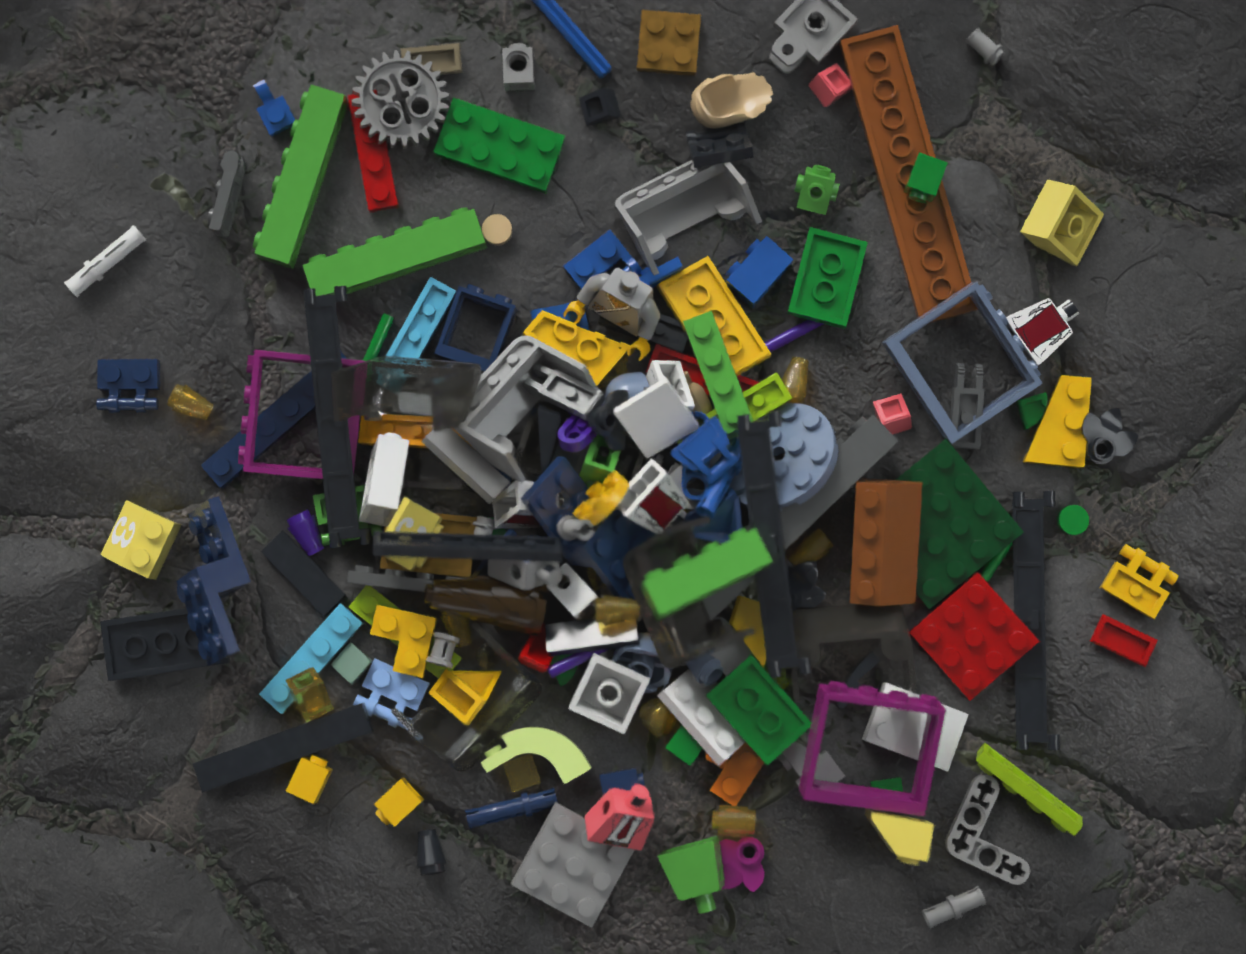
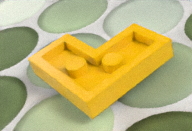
[370,605,437,678]

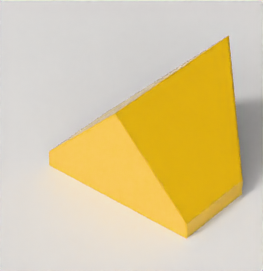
[729,595,767,668]
[428,669,502,726]

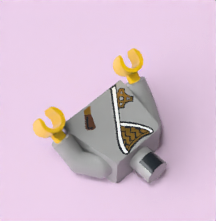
[563,268,660,361]

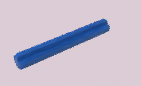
[532,0,611,78]

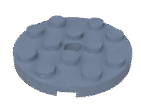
[726,403,839,512]

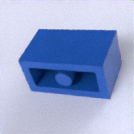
[726,236,794,308]

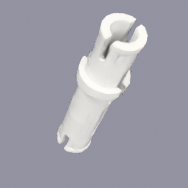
[64,225,146,297]

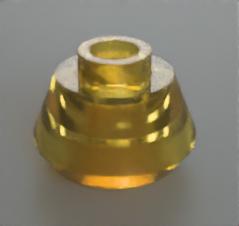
[639,698,677,738]

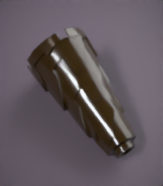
[424,576,547,636]

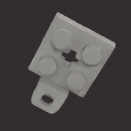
[769,0,858,74]

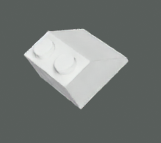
[568,653,650,734]

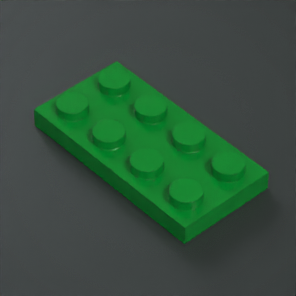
[433,97,566,193]

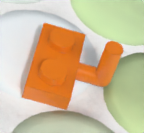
[705,742,764,807]

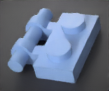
[353,658,430,730]

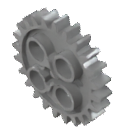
[352,50,449,149]

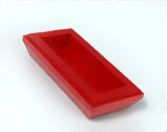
[1090,614,1158,667]
[518,623,554,673]

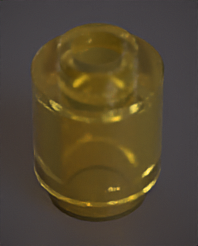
[712,805,756,837]

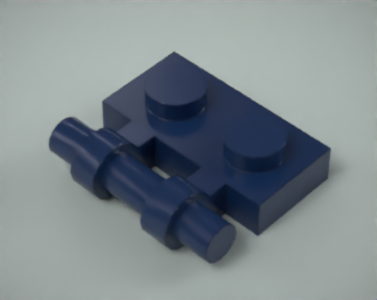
[96,359,160,413]

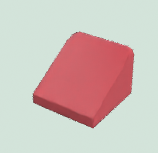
[809,63,852,107]
[873,393,912,435]

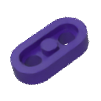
[558,404,603,452]

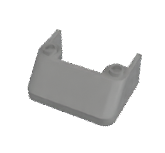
[615,160,762,276]
[448,335,598,483]

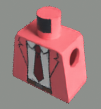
[585,784,654,851]

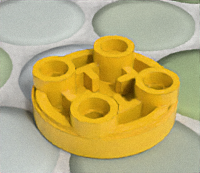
[573,470,629,528]

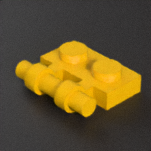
[1100,544,1179,619]

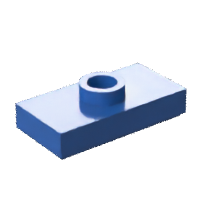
[639,257,683,288]

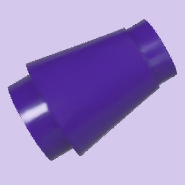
[286,509,324,556]

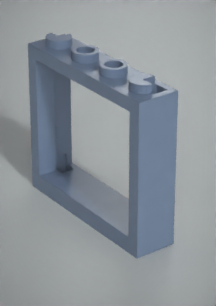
[881,282,1043,444]

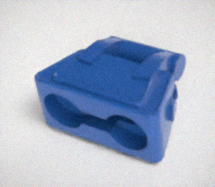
[671,416,739,484]

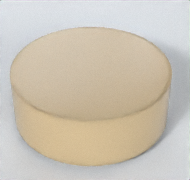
[482,214,512,246]

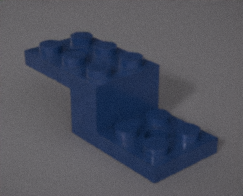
[521,457,664,612]
[177,496,251,666]

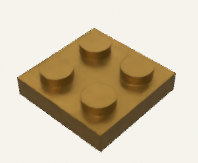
[637,10,701,76]

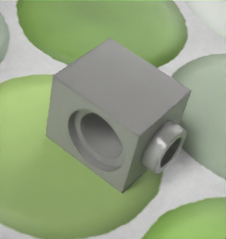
[502,43,535,91]

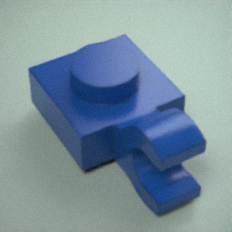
[254,80,296,137]

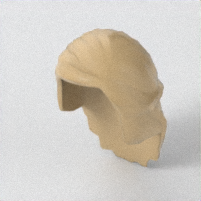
[691,72,773,129]

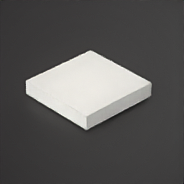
[614,377,699,459]

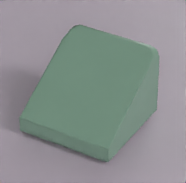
[331,642,373,685]

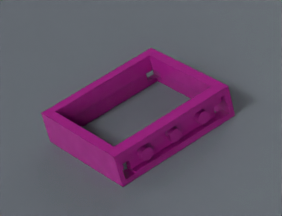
[238,349,365,479]
[799,681,946,816]

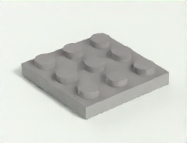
[511,802,635,928]

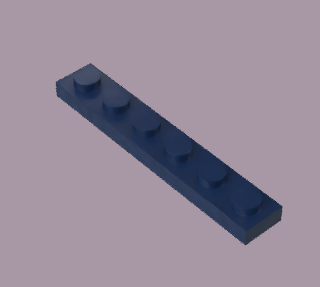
[201,352,351,489]

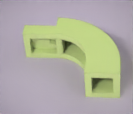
[481,727,592,784]

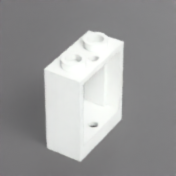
[359,433,409,527]

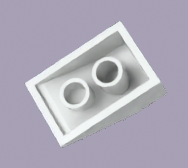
[862,682,969,771]

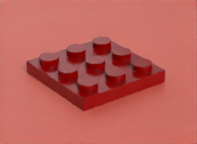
[909,572,1040,701]

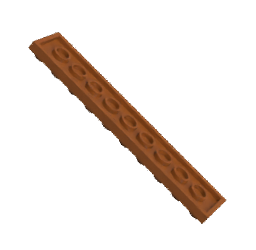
[839,25,978,324]

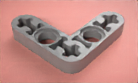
[945,774,1030,885]

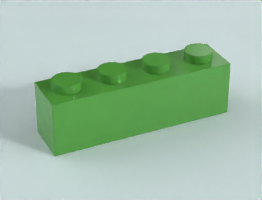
[683,311,754,440]
[641,528,773,621]

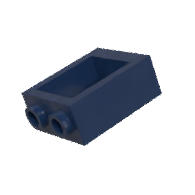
[434,284,517,373]

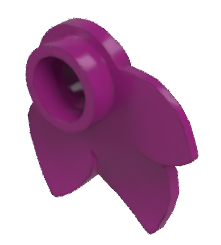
[720,837,765,892]

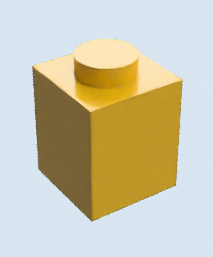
[286,754,333,804]
[374,778,425,827]

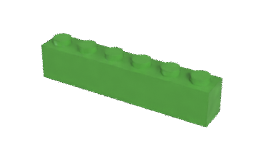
[253,84,349,269]
[303,207,487,296]

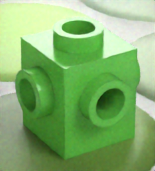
[794,165,839,215]

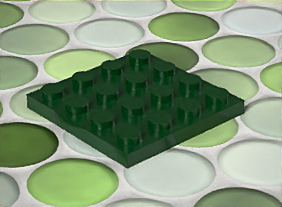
[852,439,1024,609]

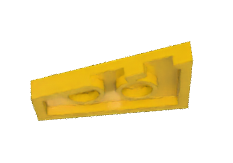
[522,310,630,386]
[1022,375,1092,468]

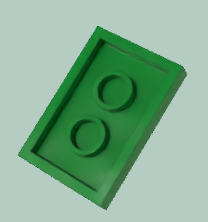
[787,227,868,329]
[705,655,812,766]

